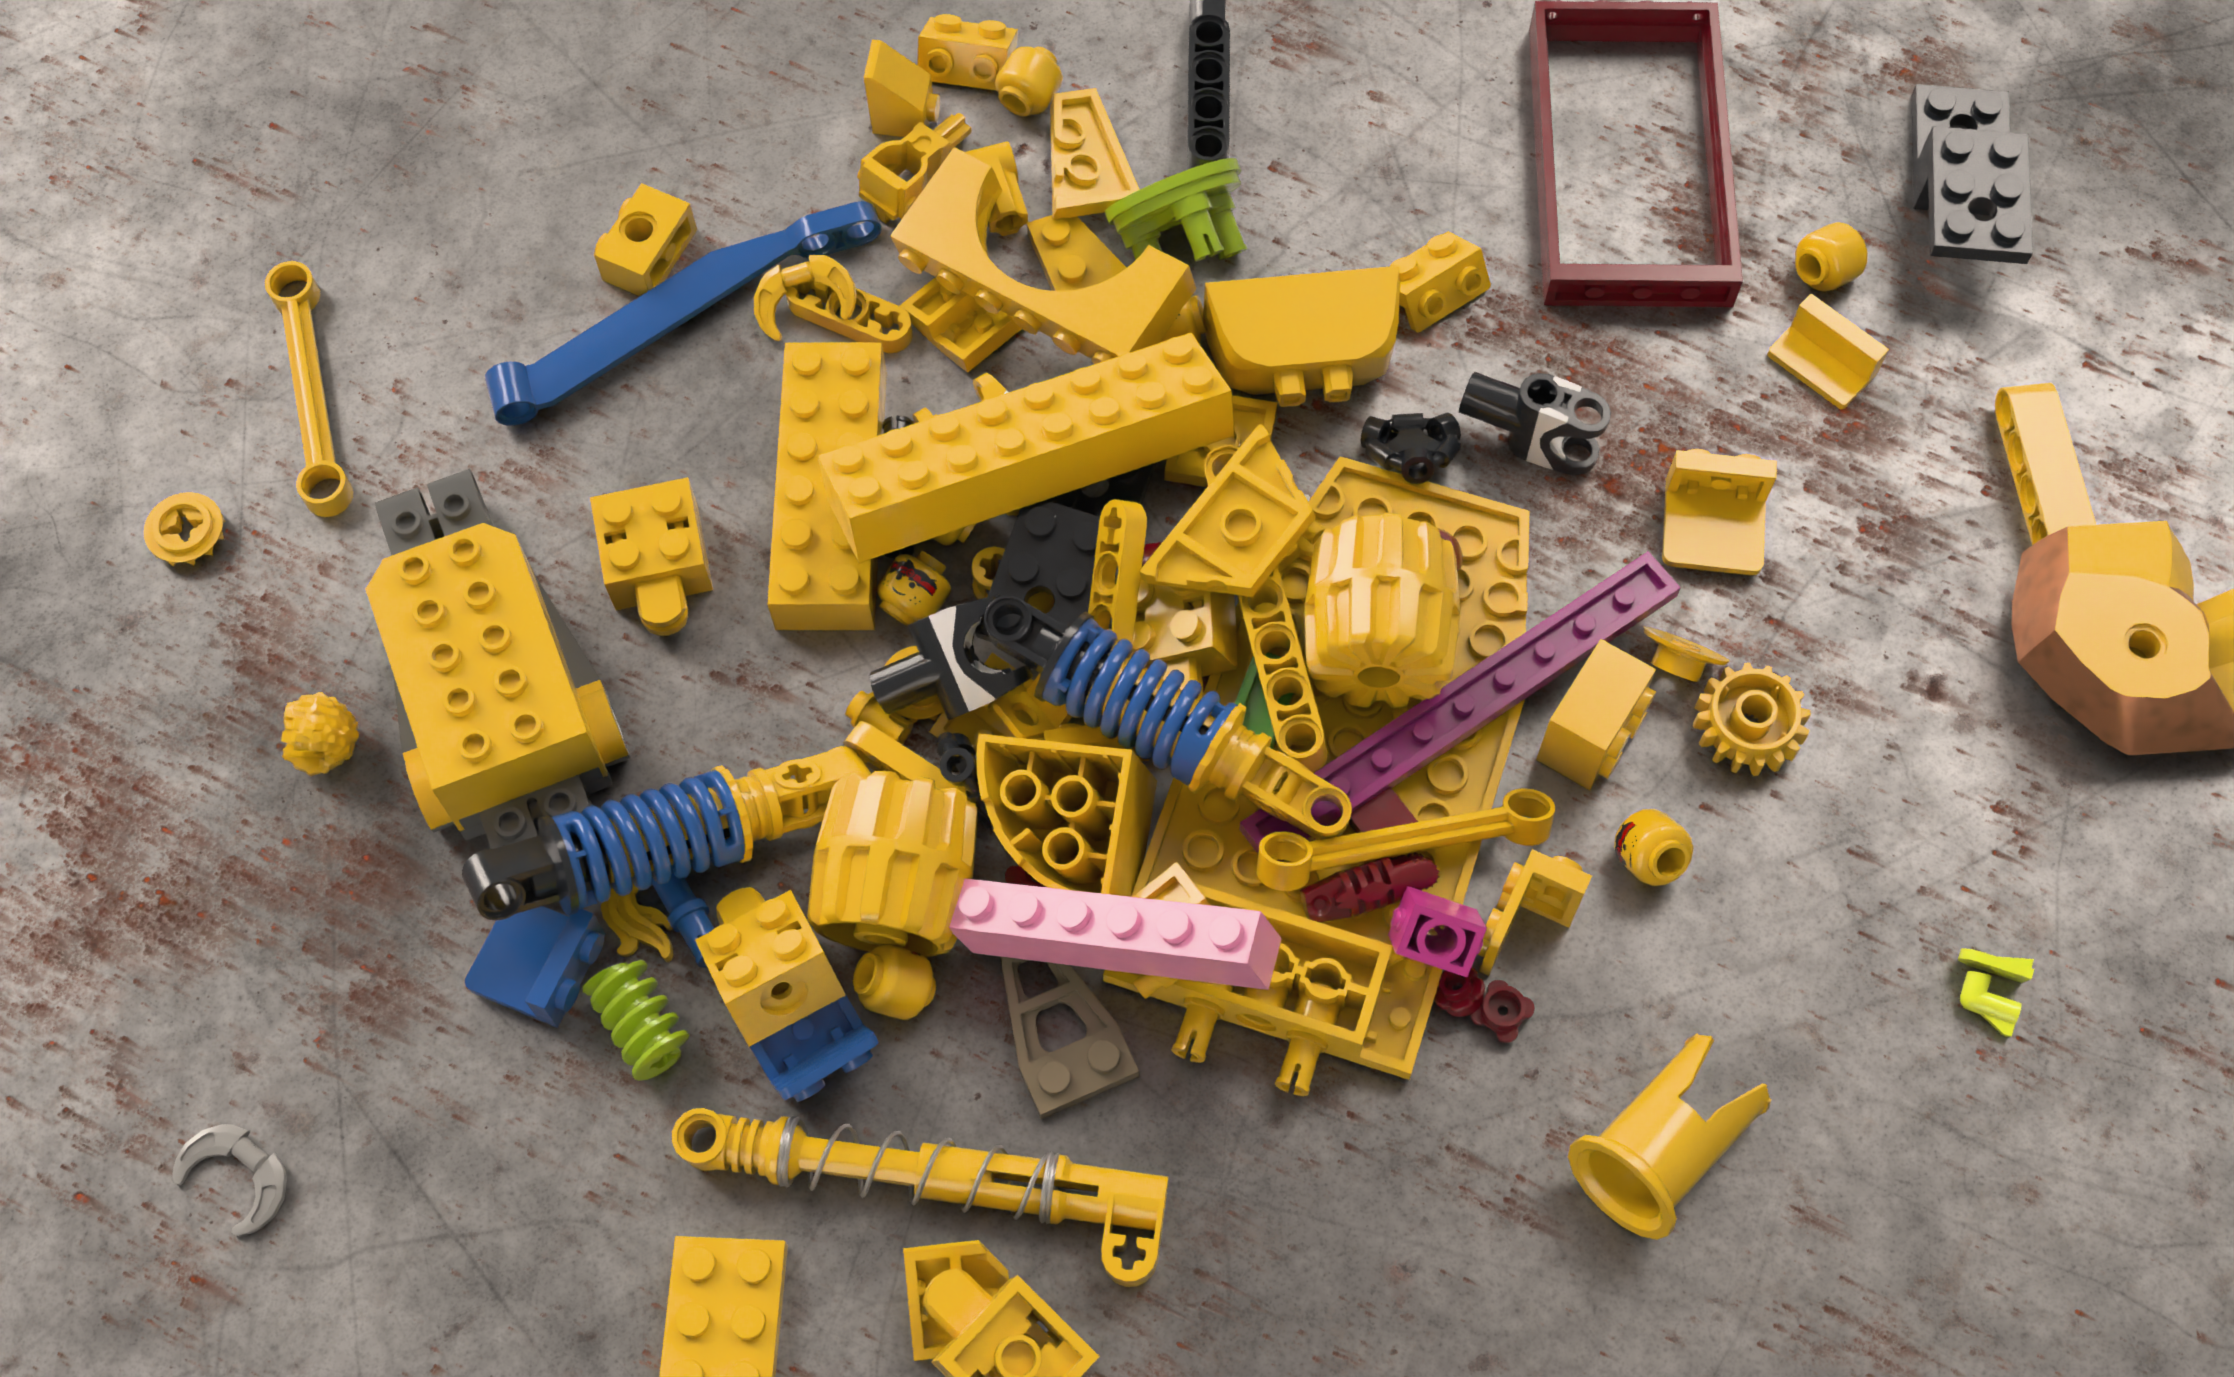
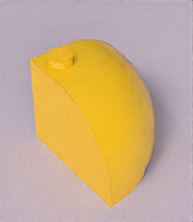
[976,734,1157,897]

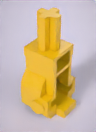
[857,113,972,224]

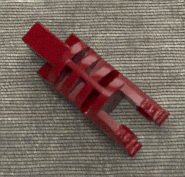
[1300,852,1440,923]

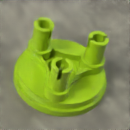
[1105,158,1248,262]

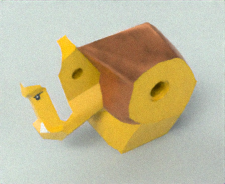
[2011,521,2234,755]

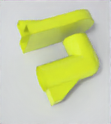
[1958,948,2034,1037]

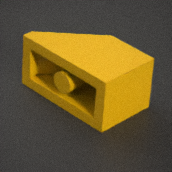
[864,39,940,137]

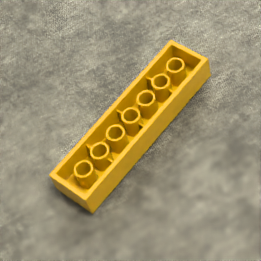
[818,333,1234,563]

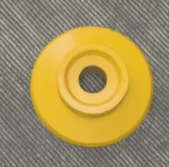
[1643,626,1730,682]

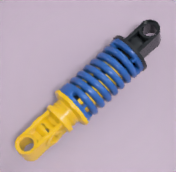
[984,595,1352,840]
[462,746,872,921]

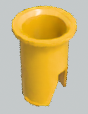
[1568,1033,1772,1240]

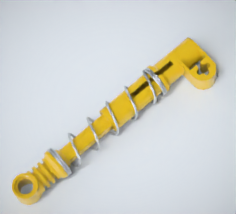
[672,1108,1169,1287]

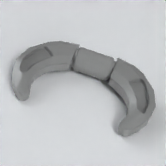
[172,1124,287,1237]

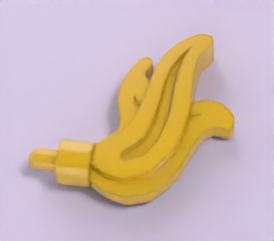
[601,882,673,962]

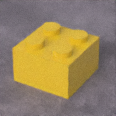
[1536,639,1656,790]

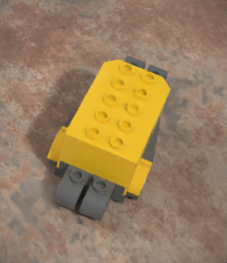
[365,469,631,849]

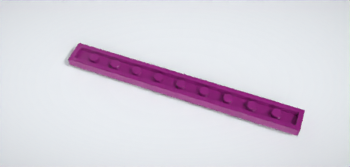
[1239,551,1681,862]

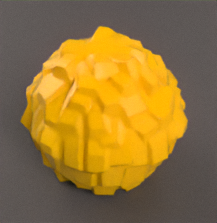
[281,692,359,777]

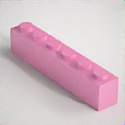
[949,879,1281,990]

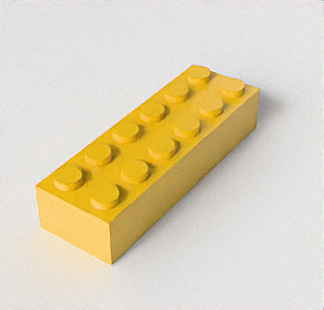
[767,342,887,630]

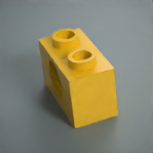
[594,183,697,296]

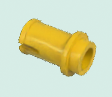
[845,690,913,744]

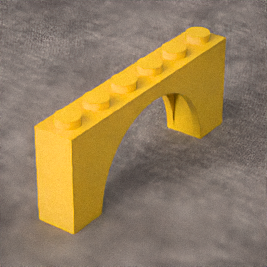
[890,147,1197,364]

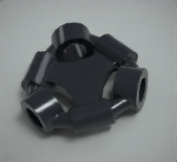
[1360,412,1461,484]
[937,732,993,829]

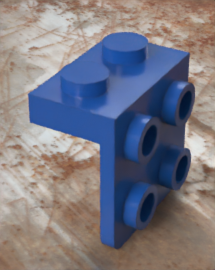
[465,906,606,1028]
[750,995,879,1102]

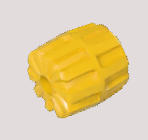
[1304,513,1460,709]
[807,771,978,957]

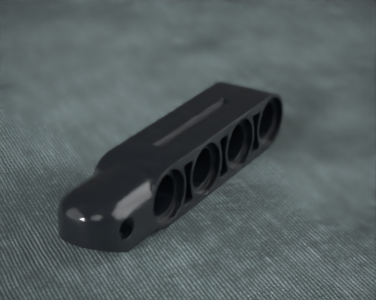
[1187,0,1230,170]

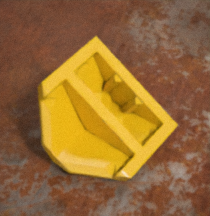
[903,1240,1009,1361]

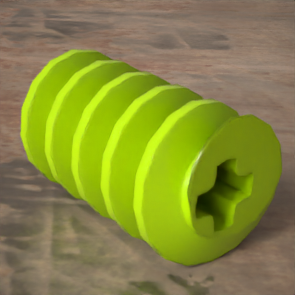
[582,960,690,1081]

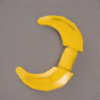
[754,255,856,341]

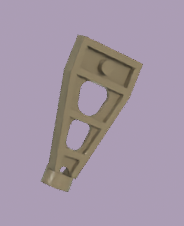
[1000,956,1139,1120]

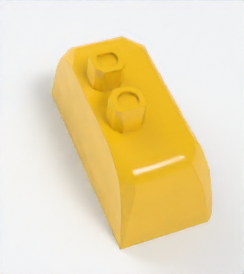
[1203,266,1400,407]

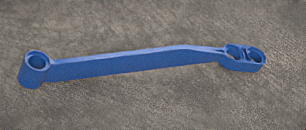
[485,201,882,426]

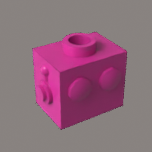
[1388,886,1487,977]

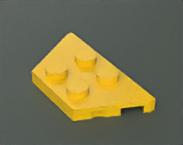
[1139,424,1314,597]

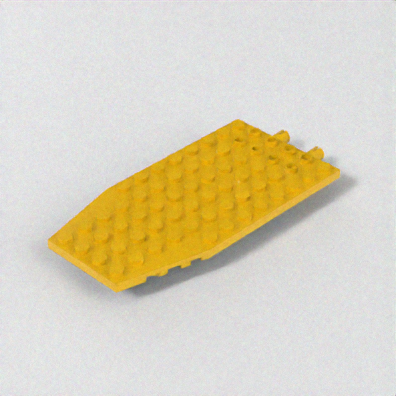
[1103,456,1530,1096]

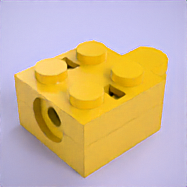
[590,477,713,636]
[1117,575,1238,701]
[695,887,846,1047]
[923,1268,1100,1377]

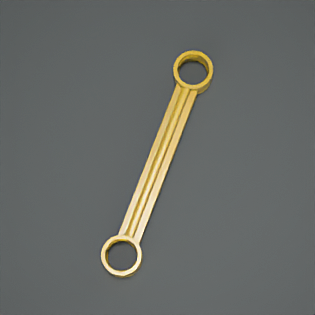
[265,261,353,517]
[1256,788,1555,891]

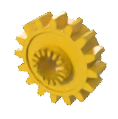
[1693,663,1811,776]

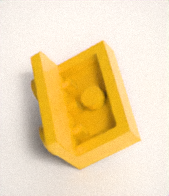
[917,14,1018,91]
[1390,231,1491,333]

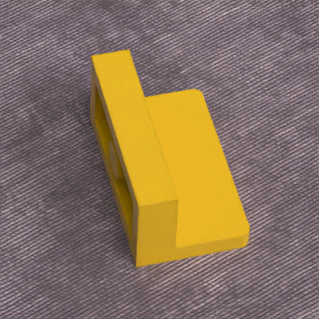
[1767,294,1889,409]

